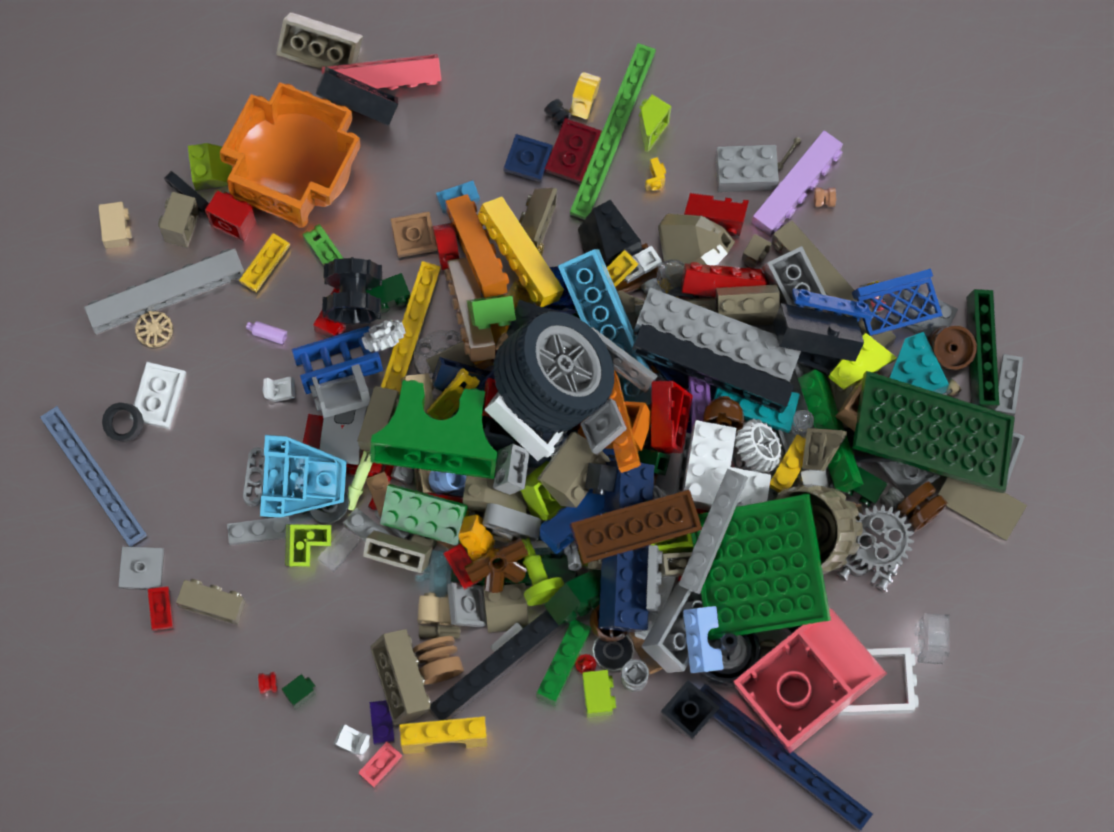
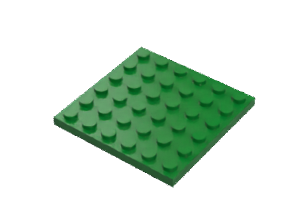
[691,494,831,640]

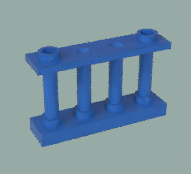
[792,288,872,322]
[292,326,384,395]

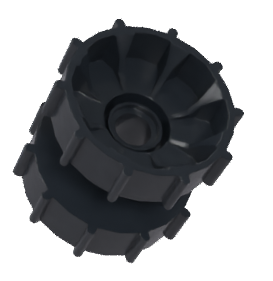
[322,257,382,325]

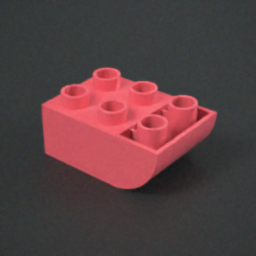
[733,609,887,753]

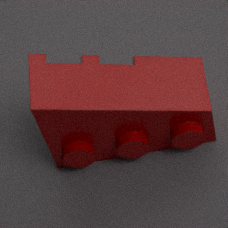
[651,381,693,453]

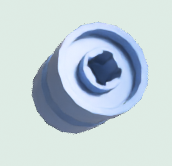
[429,471,467,494]

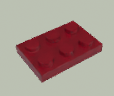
[545,118,602,184]

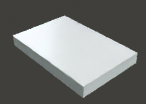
[130,362,186,429]

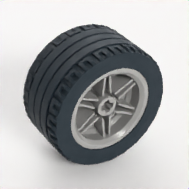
[494,311,614,433]

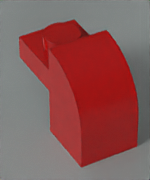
[433,223,460,270]

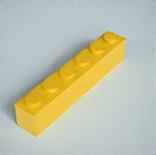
[478,197,564,307]

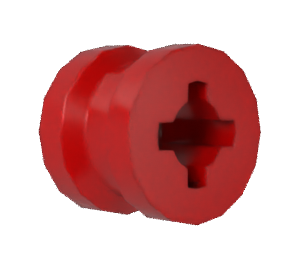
[258,671,278,694]

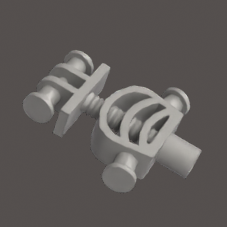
[837,534,902,592]

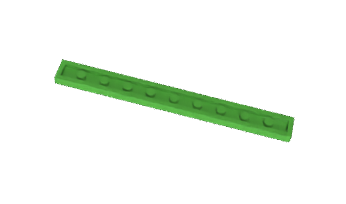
[570,43,656,220]

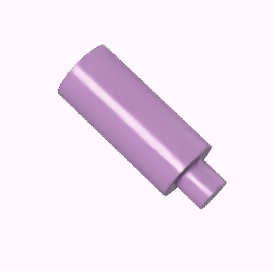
[246,321,287,345]

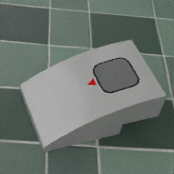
[320,406,368,465]

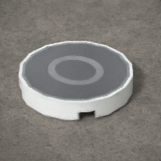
[592,635,634,672]

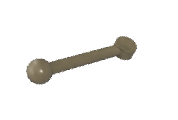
[777,137,801,171]

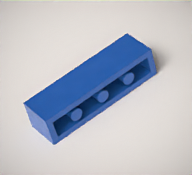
[540,489,605,555]

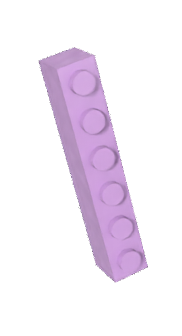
[752,130,843,237]

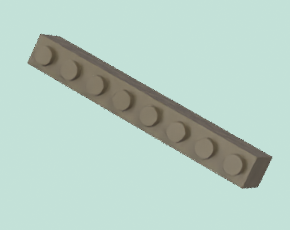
[772,220,896,349]

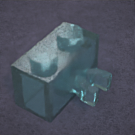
[415,550,452,597]

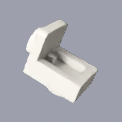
[262,377,296,402]
[334,725,370,755]

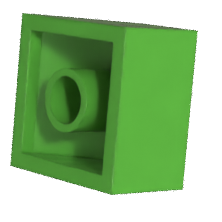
[467,294,516,329]

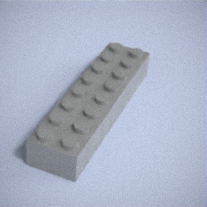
[634,288,801,382]

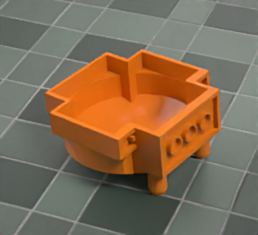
[220,82,360,228]

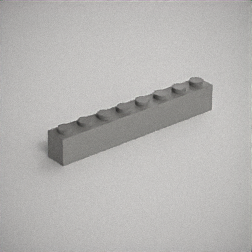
[84,248,245,334]

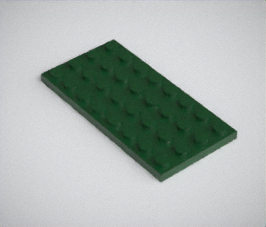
[853,371,1015,493]

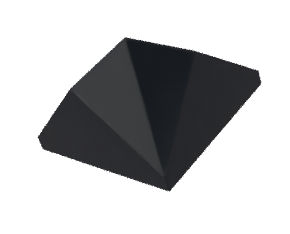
[660,680,720,739]

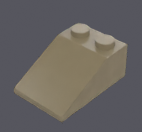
[463,469,527,514]

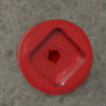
[576,654,597,675]

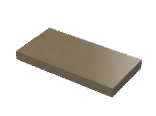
[937,477,1027,541]

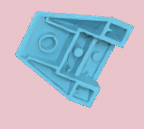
[260,435,347,518]

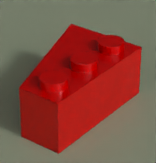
[684,193,749,236]

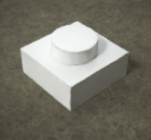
[635,246,662,274]

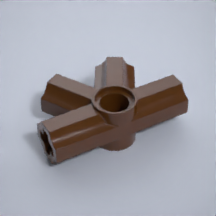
[464,538,529,593]

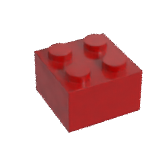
[205,190,256,242]

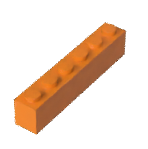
[445,194,509,298]

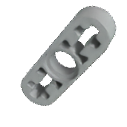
[243,447,265,507]

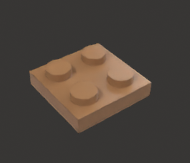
[391,212,437,258]

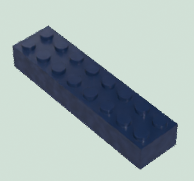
[599,460,654,632]

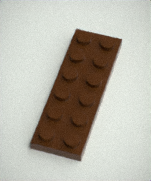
[570,489,702,565]

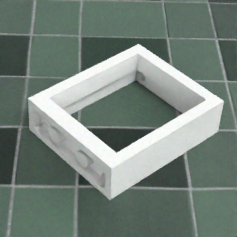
[484,392,567,461]
[838,648,918,715]

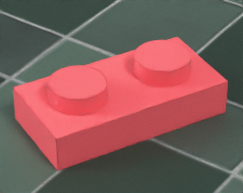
[358,742,403,788]

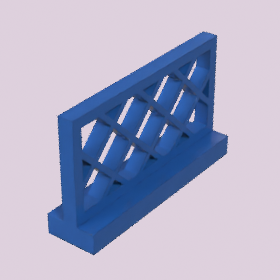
[852,269,943,336]

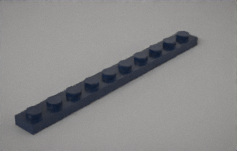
[700,683,873,832]

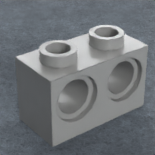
[493,444,529,495]

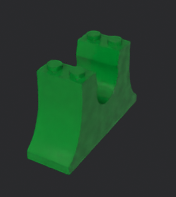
[370,380,497,479]

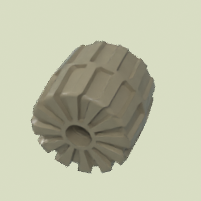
[774,484,863,574]

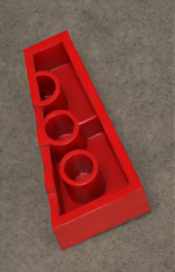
[681,262,766,298]

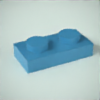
[436,181,480,213]

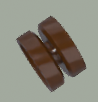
[927,326,977,370]
[895,481,948,532]

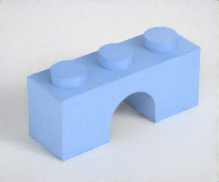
[683,606,723,673]

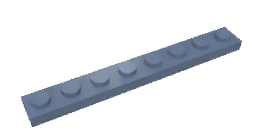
[40,406,147,547]

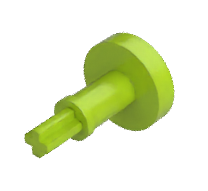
[522,538,564,606]

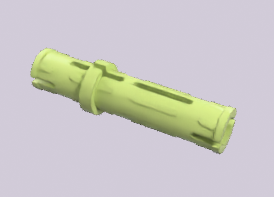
[347,450,372,510]

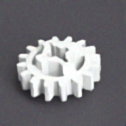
[362,320,406,352]

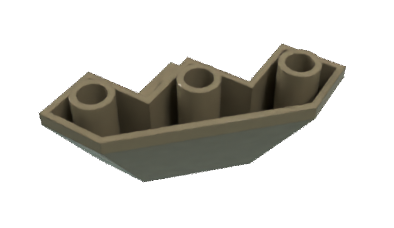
[658,214,735,288]

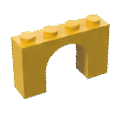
[400,716,487,754]

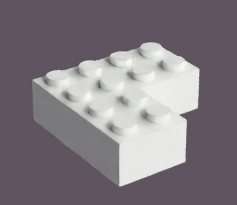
[682,420,771,511]

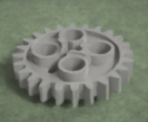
[854,505,914,572]

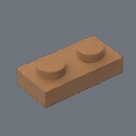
[366,472,389,518]

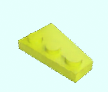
[828,333,897,390]

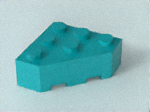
[889,332,949,394]

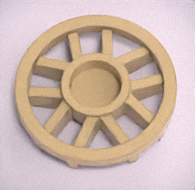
[135,311,173,348]

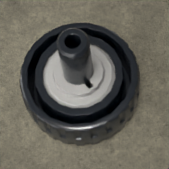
[698,633,761,688]

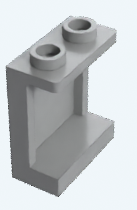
[310,364,370,418]

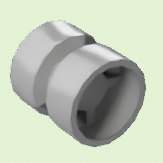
[621,659,649,692]

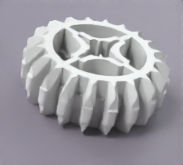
[735,419,784,473]

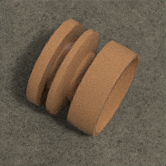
[413,636,464,685]

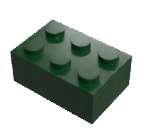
[544,570,601,625]

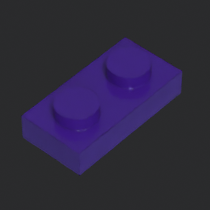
[370,700,395,745]

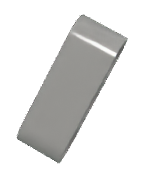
[483,503,542,541]

